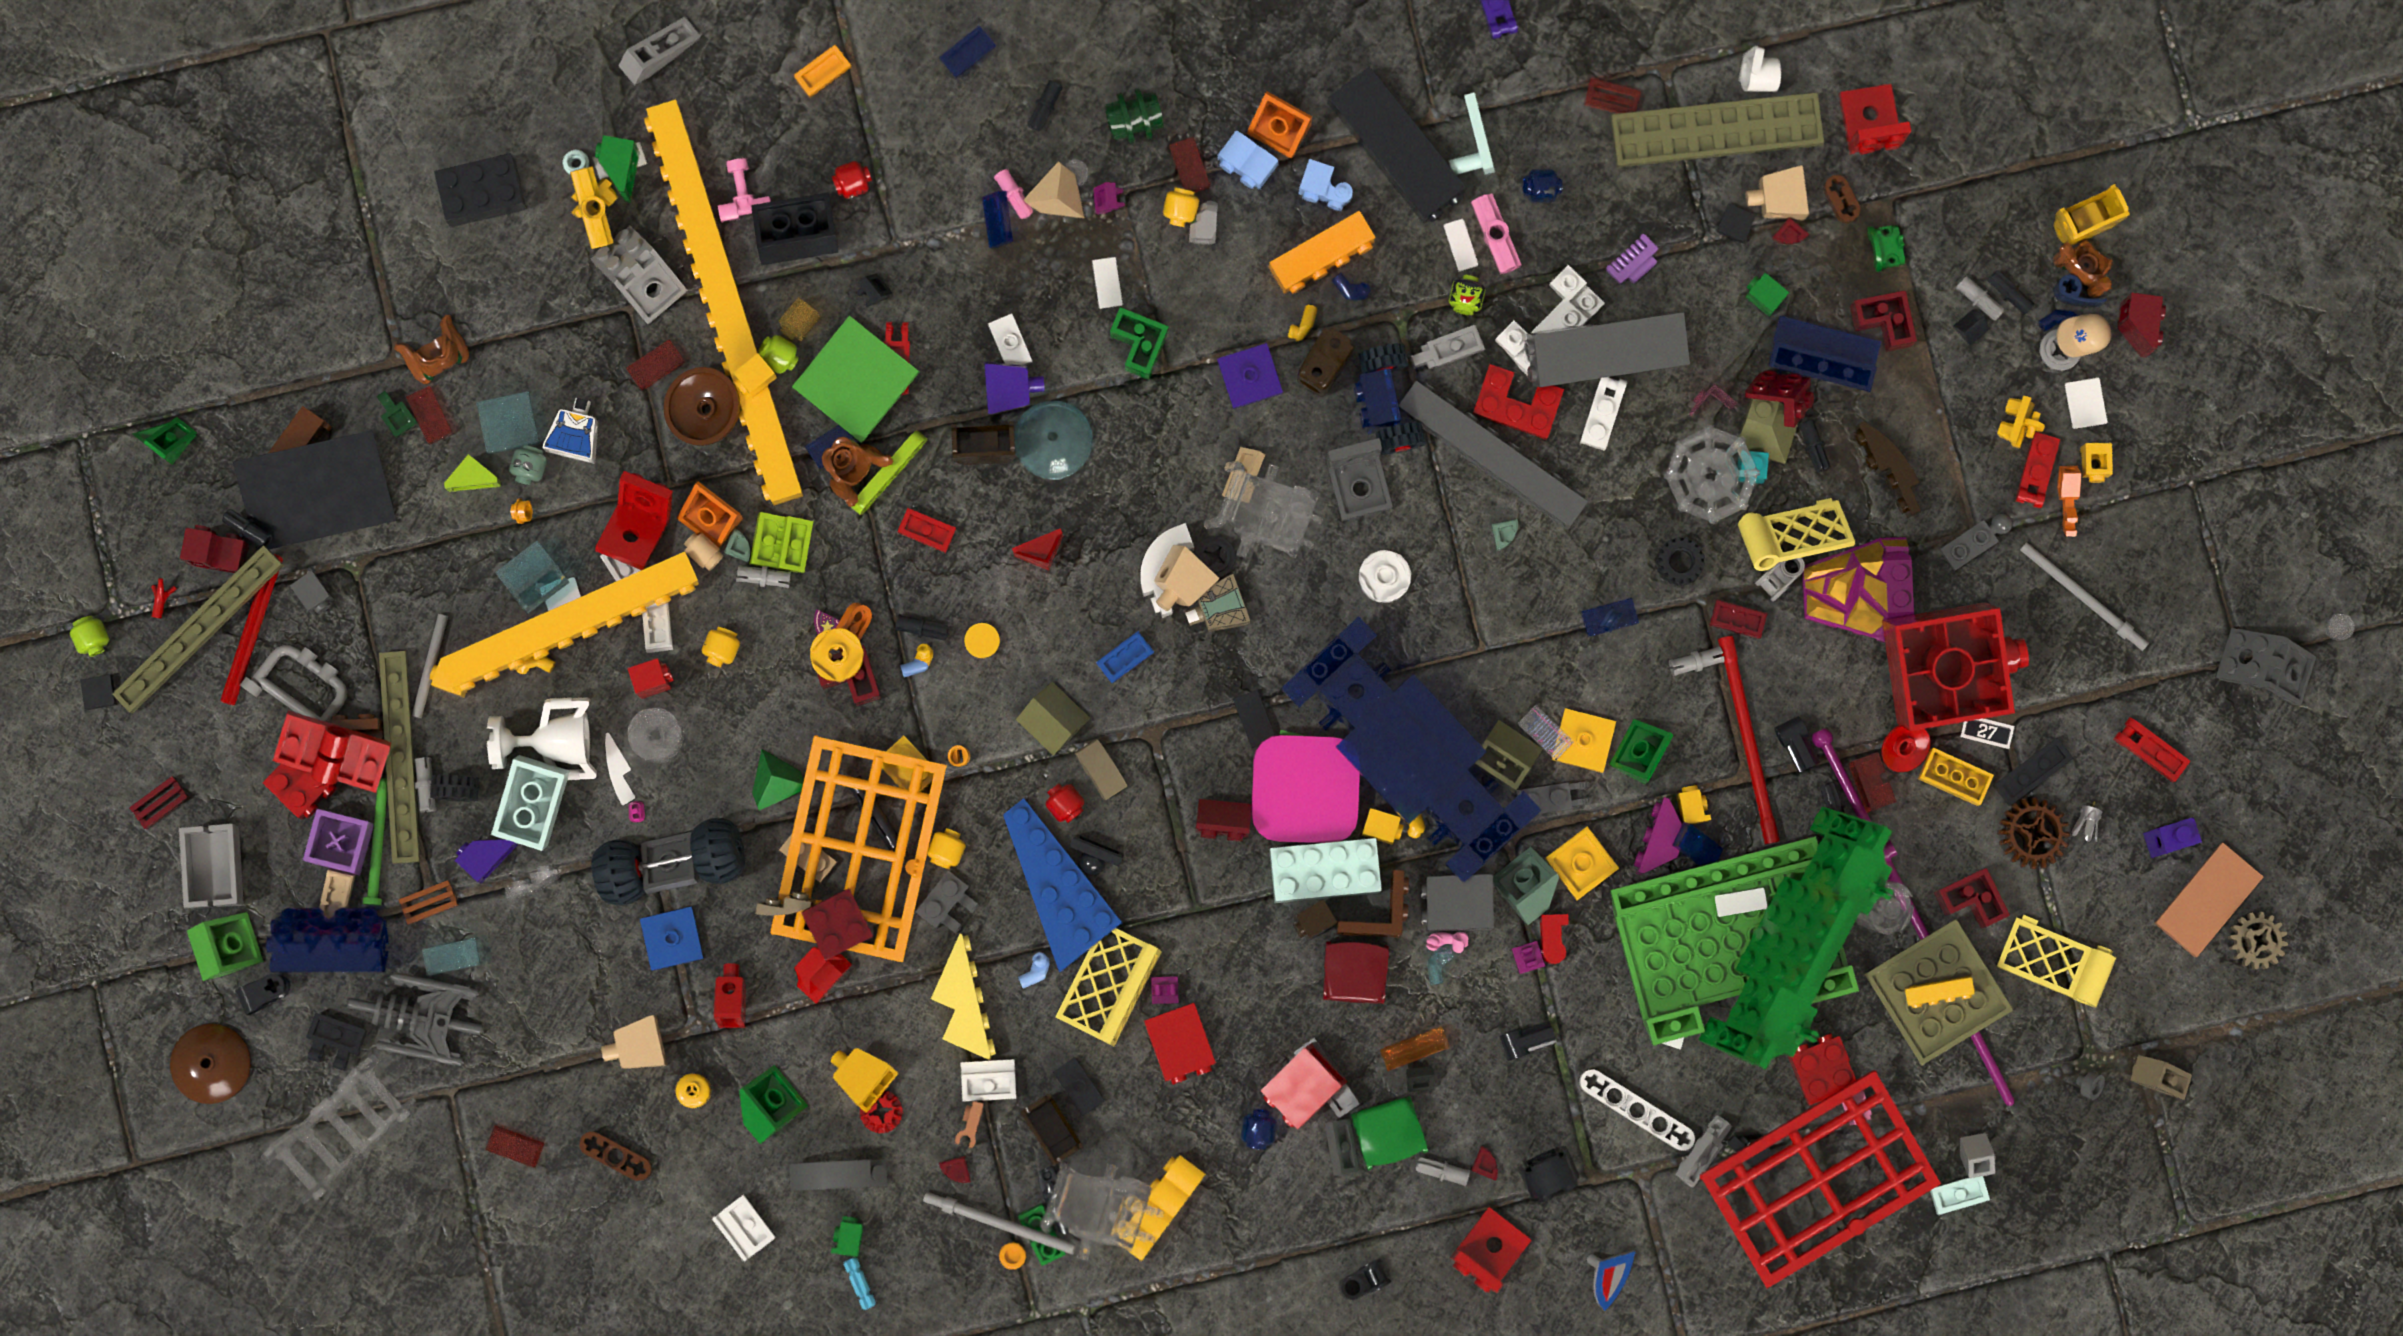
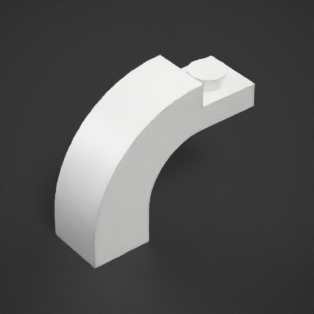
[1141,523,1194,618]

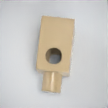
[1746,166,1809,220]
[1154,545,1219,611]
[601,1015,667,1069]

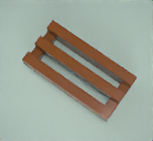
[398,880,459,925]

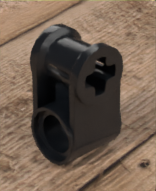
[235,974,290,1016]
[1338,1258,1392,1300]

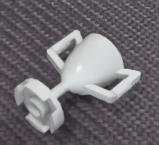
[487,697,597,780]

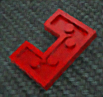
[1472,364,1564,440]

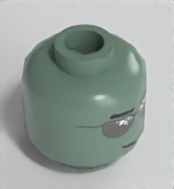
[509,445,547,486]

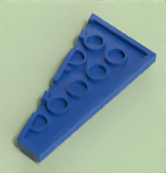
[1003,798,1122,973]

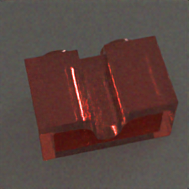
[1849,752,1897,813]

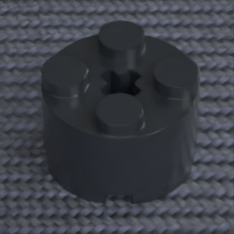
[1518,1146,1580,1203]

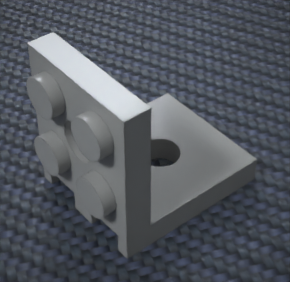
[590,226,688,324]

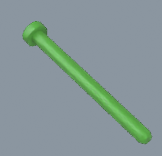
[363,778,388,906]

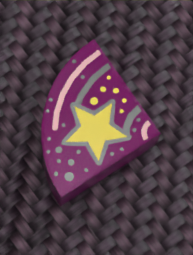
[814,609,840,635]

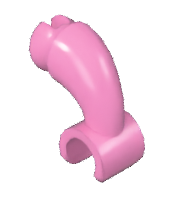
[1426,932,1468,953]

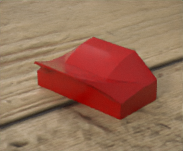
[794,946,852,1004]

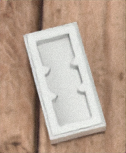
[988,314,1032,365]
[642,602,673,653]

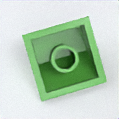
[187,912,263,981]

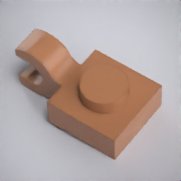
[955,1101,984,1148]

